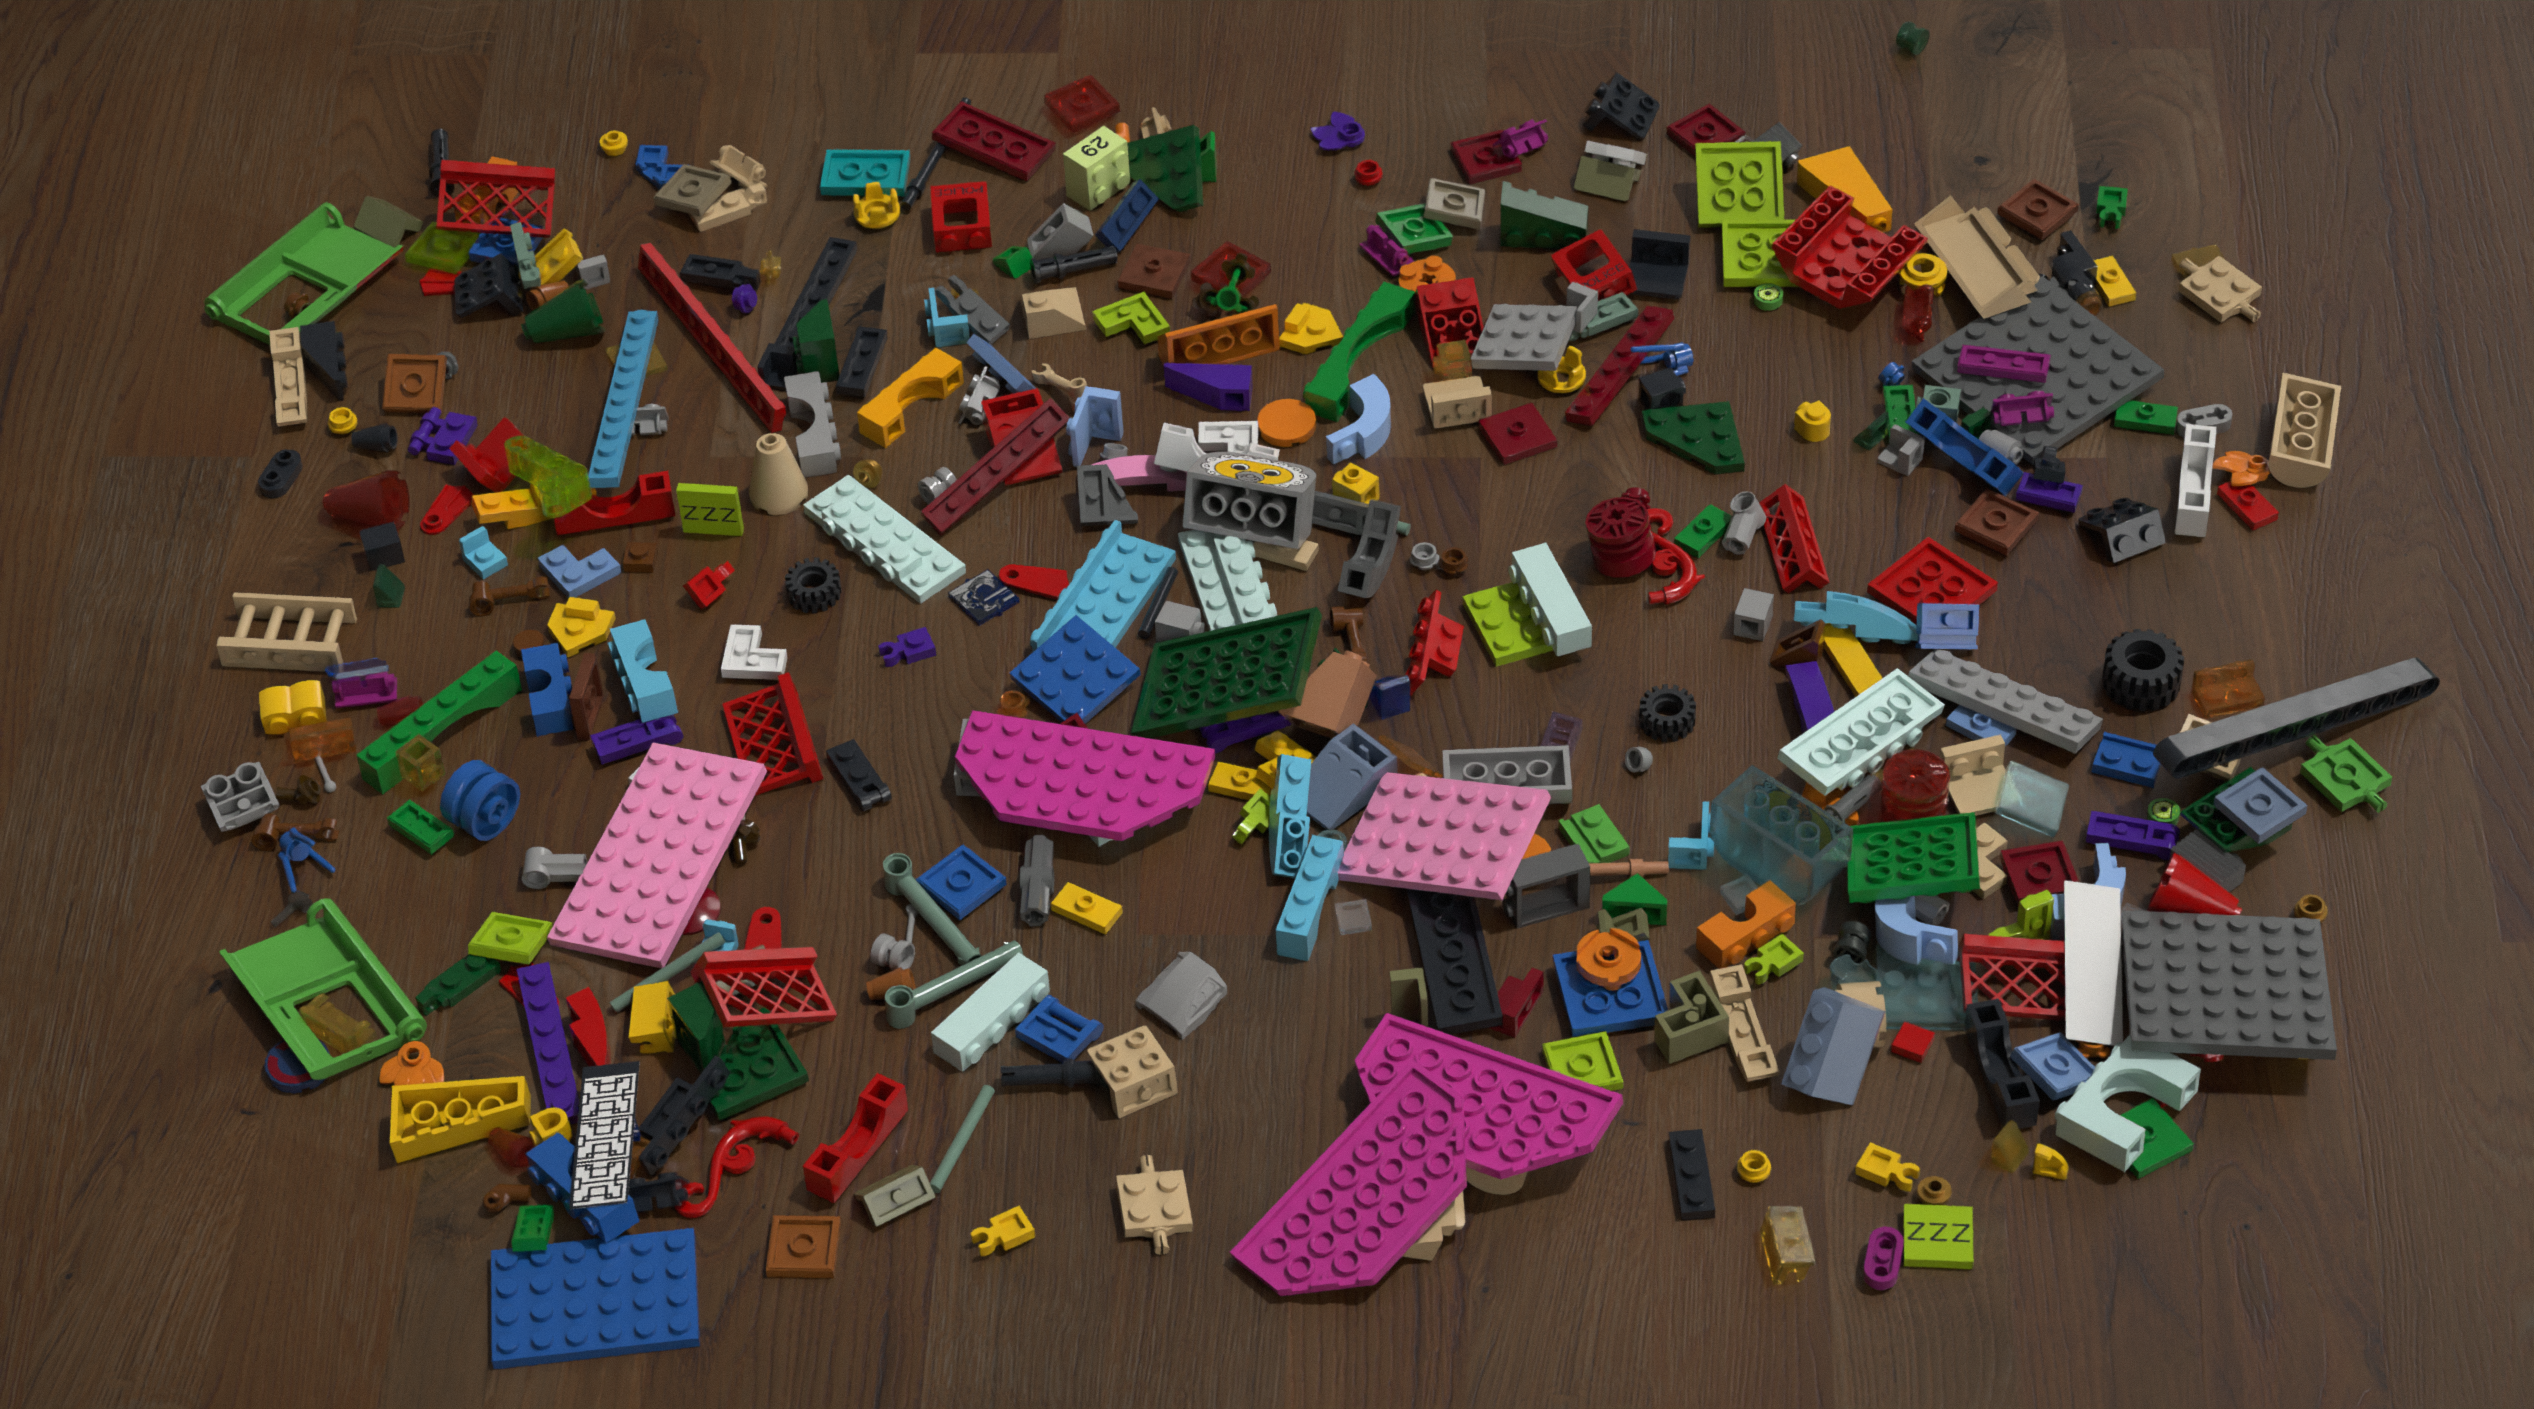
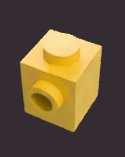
[1332,462,1380,504]

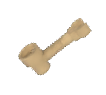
[1032,363,1087,412]

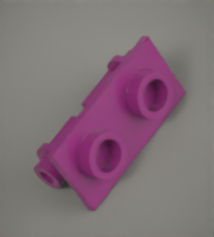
[1492,119,1548,158]
[1359,225,1414,277]
[1991,391,2054,426]
[332,671,397,708]

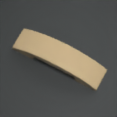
[269,327,307,426]
[1710,964,1780,1082]

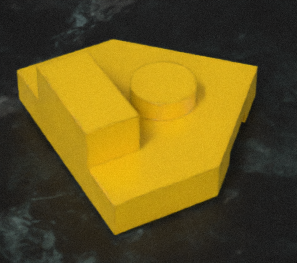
[1279,303,1343,354]
[547,597,616,658]

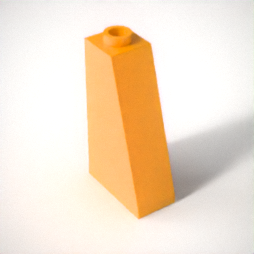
[1797,146,1893,233]

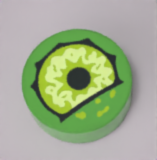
[1754,283,1783,311]
[2147,798,2180,825]

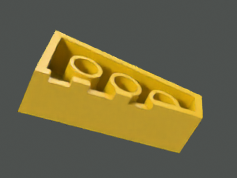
[390,1076,531,1163]

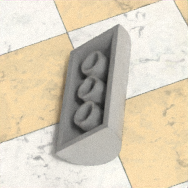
[1442,745,1572,804]

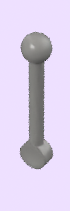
[309,745,336,793]
[906,904,919,943]

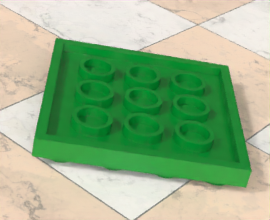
[1847,812,1980,903]

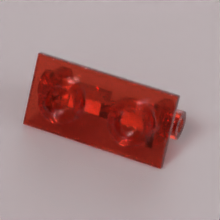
[1902,284,1934,343]

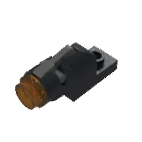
[2049,230,2103,316]

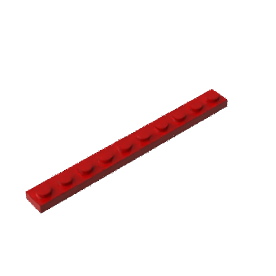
[638,243,786,433]

